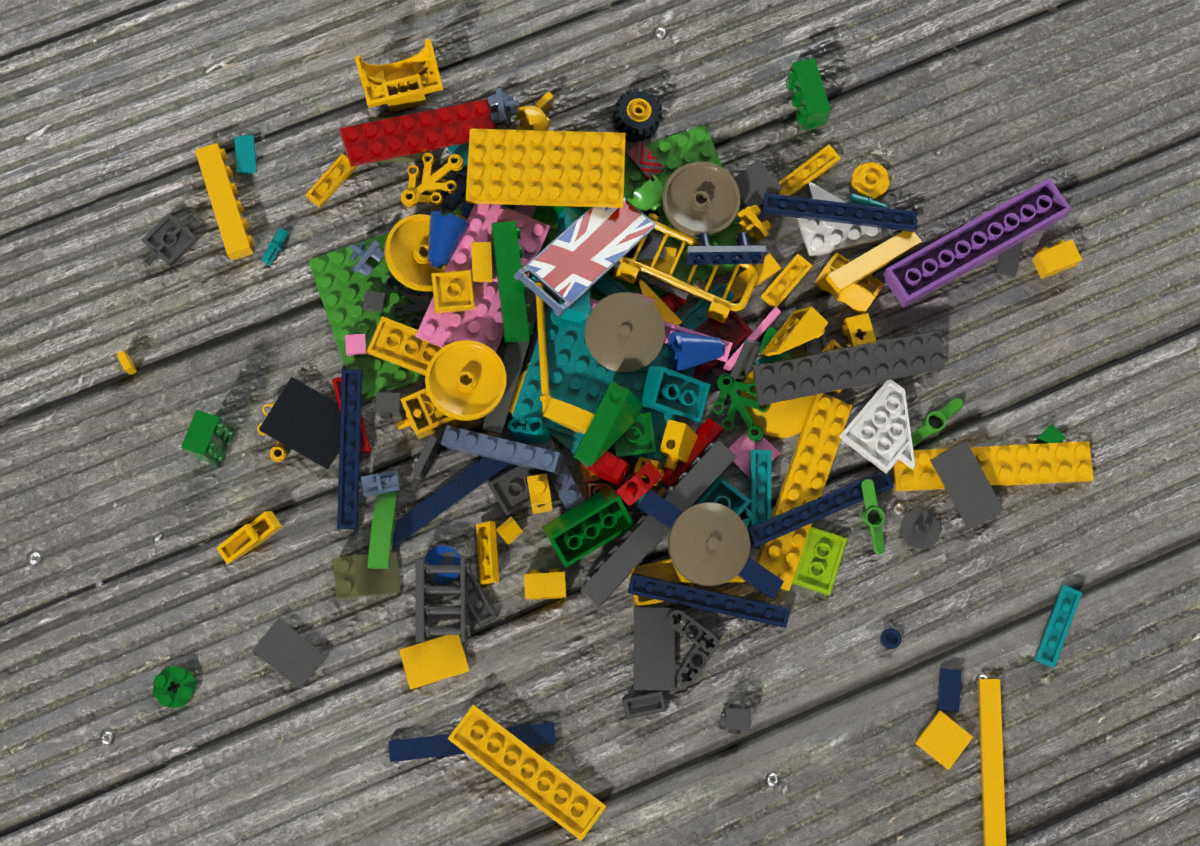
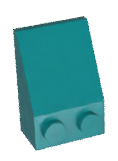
[640,366,711,423]

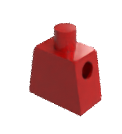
[587,451,630,488]
[616,460,663,506]

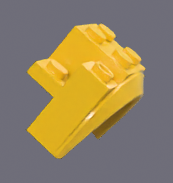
[355,39,443,113]

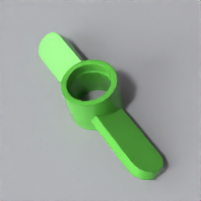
[911,398,963,448]
[861,479,885,554]

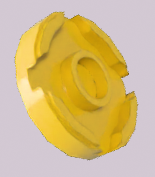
[851,162,890,200]

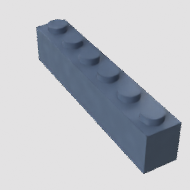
[441,425,565,476]

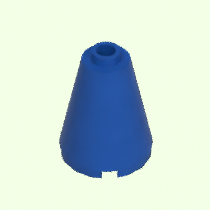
[428,211,469,269]
[668,331,725,371]

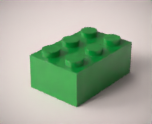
[786,58,831,130]
[181,409,234,466]

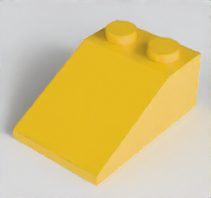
[760,307,828,357]

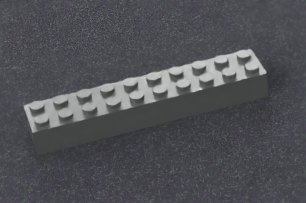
[580,440,737,609]

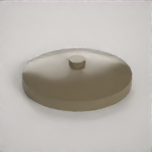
[662,162,740,237]
[585,292,665,373]
[668,503,750,586]

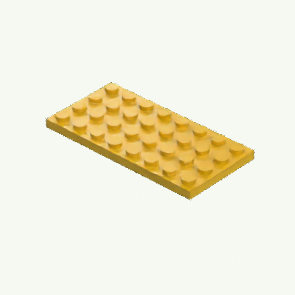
[466,129,626,208]

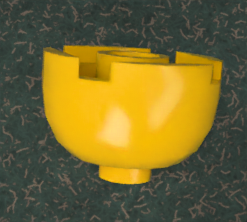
[516,106,550,131]

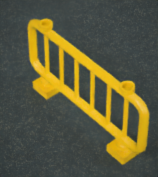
[616,213,759,323]

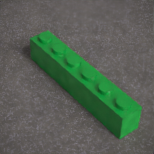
[491,221,533,343]

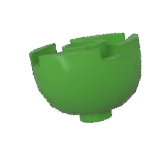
[626,174,664,212]

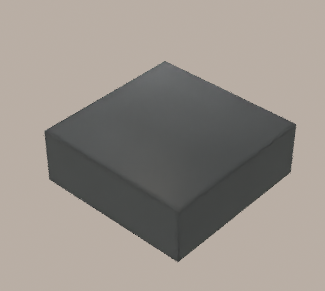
[362,290,386,314]

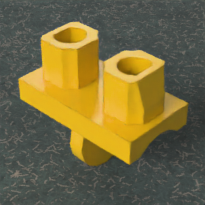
[737,205,772,242]

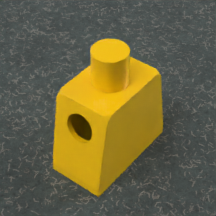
[660,419,698,471]
[527,473,553,514]

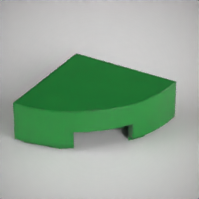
[1036,424,1066,443]

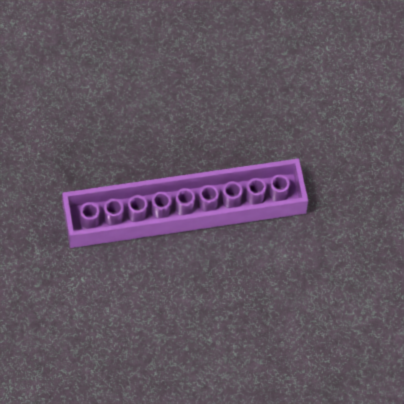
[882,178,1071,308]

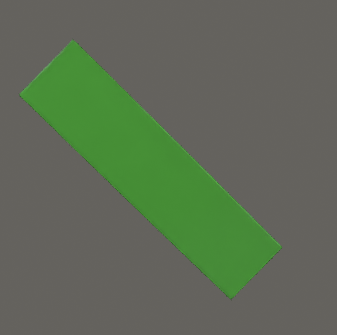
[367,492,398,569]

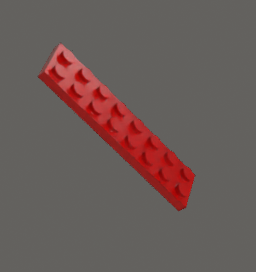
[339,99,497,167]

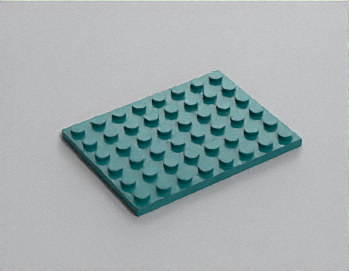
[512,306,696,467]

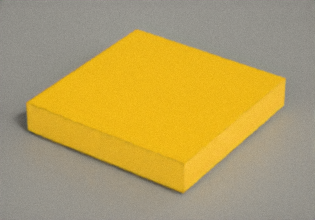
[431,270,475,314]
[915,711,973,770]

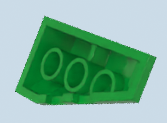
[573,381,643,466]

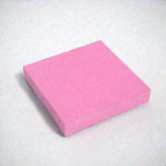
[728,430,780,479]

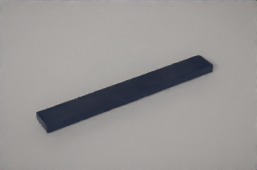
[762,193,917,232]
[337,369,363,529]
[393,436,519,547]
[747,470,894,548]
[638,490,784,599]
[627,573,790,628]
[388,722,556,762]

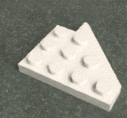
[797,182,884,258]
[839,380,915,474]

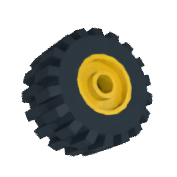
[613,88,662,142]

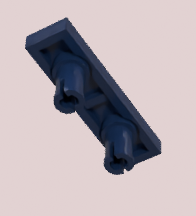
[685,232,767,265]

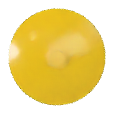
[384,214,447,292]
[425,340,507,421]
[740,370,814,439]

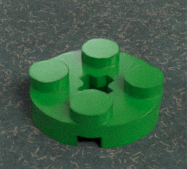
[153,666,197,708]

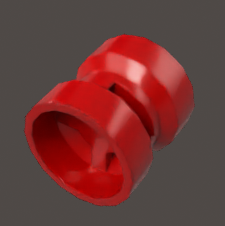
[661,293,687,313]

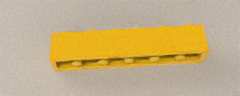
[195,143,255,261]

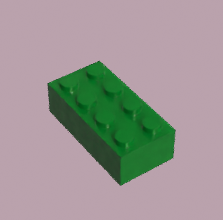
[541,485,635,568]

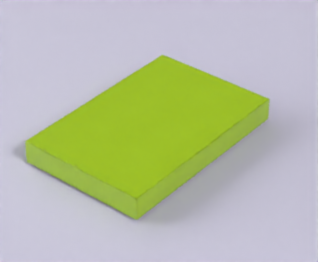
[792,526,848,596]

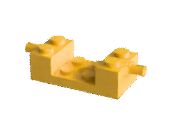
[396,388,455,439]

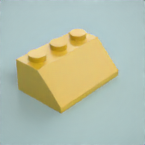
[814,252,884,314]

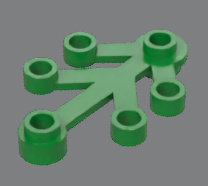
[712,373,769,442]

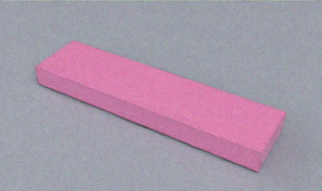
[723,307,781,372]

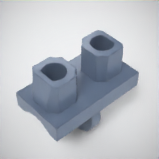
[488,88,520,127]
[350,240,384,276]
[361,470,400,497]

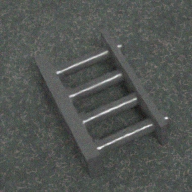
[415,558,471,642]

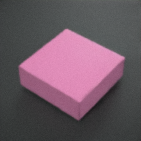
[345,334,367,356]

